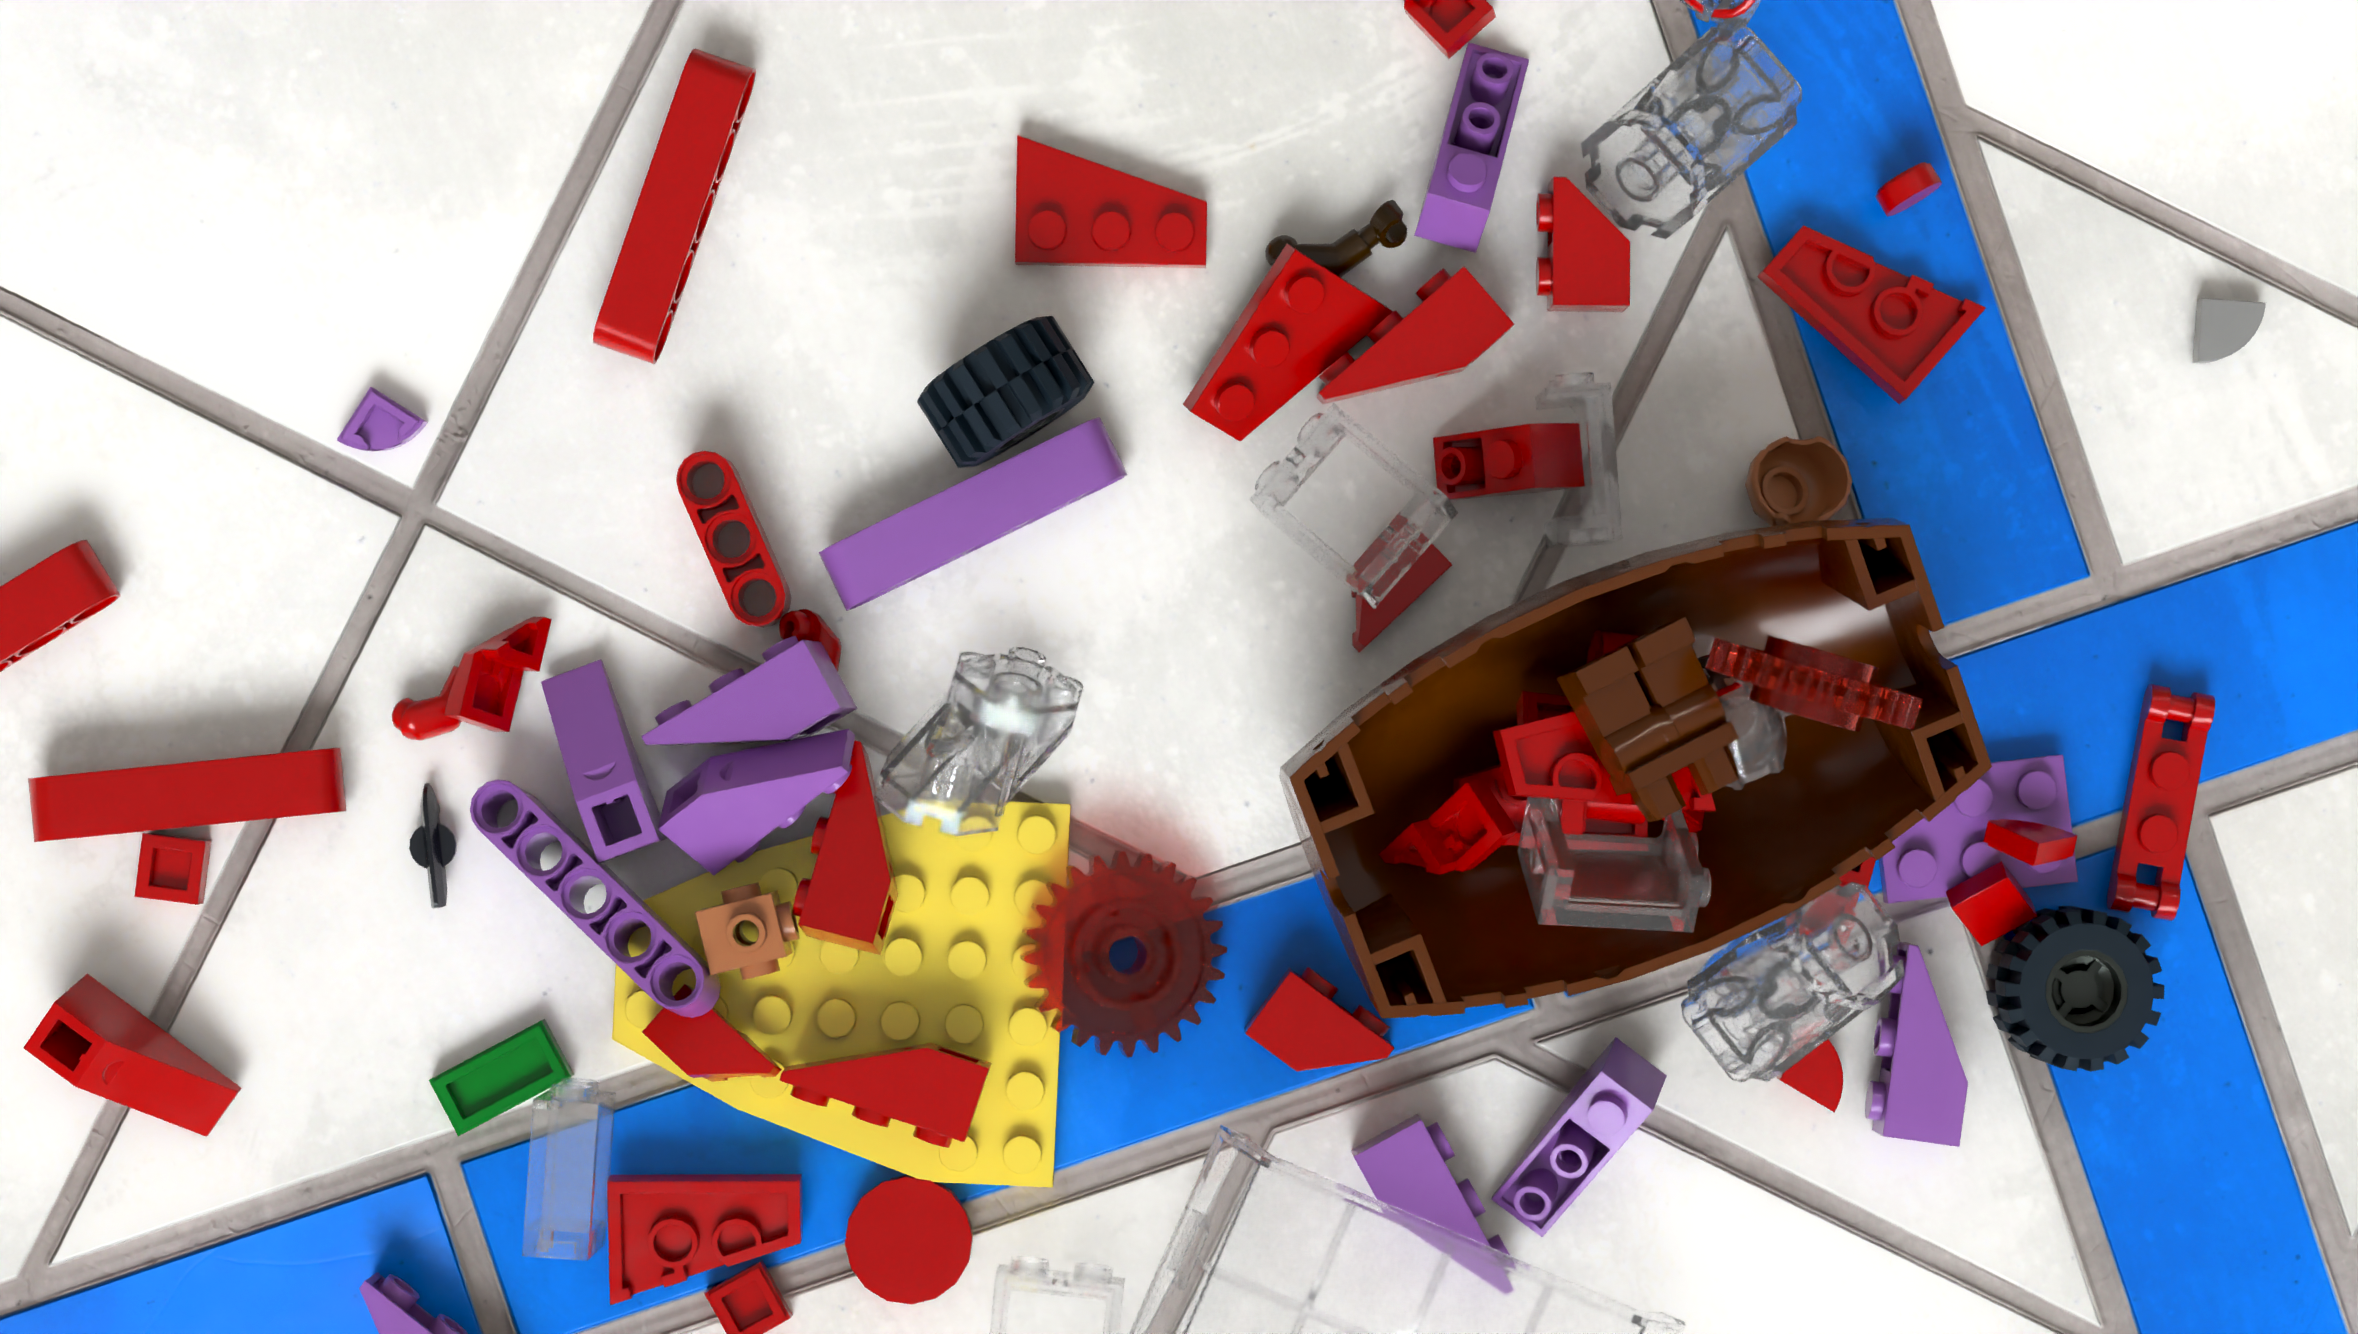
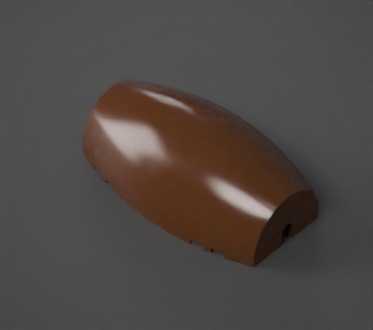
[1279,518,1992,1018]

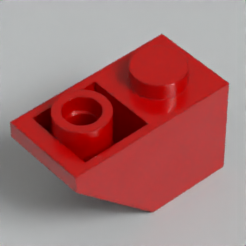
[1536,177,1630,312]
[1433,423,1585,501]
[1244,967,1394,1072]

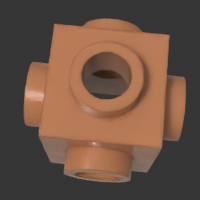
[695,882,799,980]

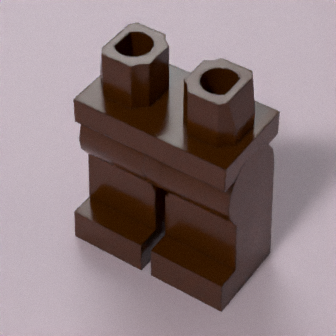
[1557,617,1740,822]

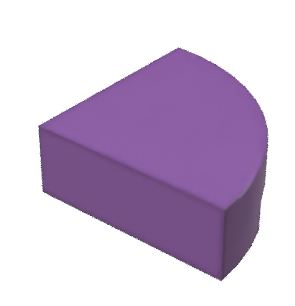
[337,387,428,452]

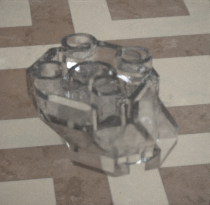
[1581,25,1802,239]
[874,647,1084,836]
[1681,882,1905,1082]

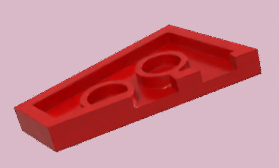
[1493,711,1716,812]

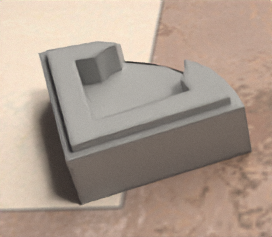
[2193,298,2266,363]

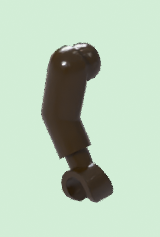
[1265,200,1407,277]

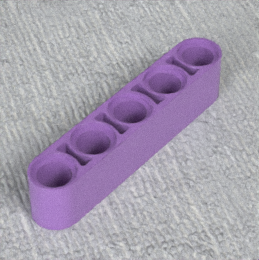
[819,417,1128,611]
[470,779,721,1018]

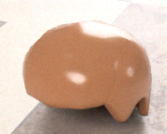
[1745,436,1853,526]

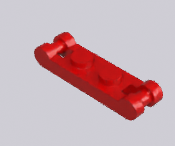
[2107,684,2215,921]

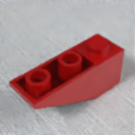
[1317,266,1515,404]
[793,740,898,955]
[23,974,242,1137]
[779,1043,992,1148]

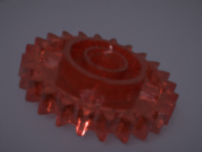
[1706,635,1923,732]
[1020,850,1227,1057]

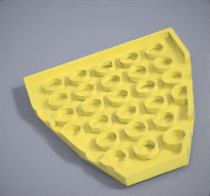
[612,798,1071,1188]

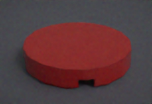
[845,1175,973,1305]

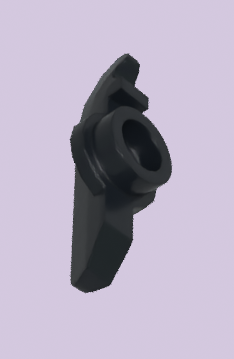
[409,783,457,908]

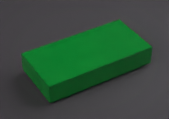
[429,1019,574,1136]

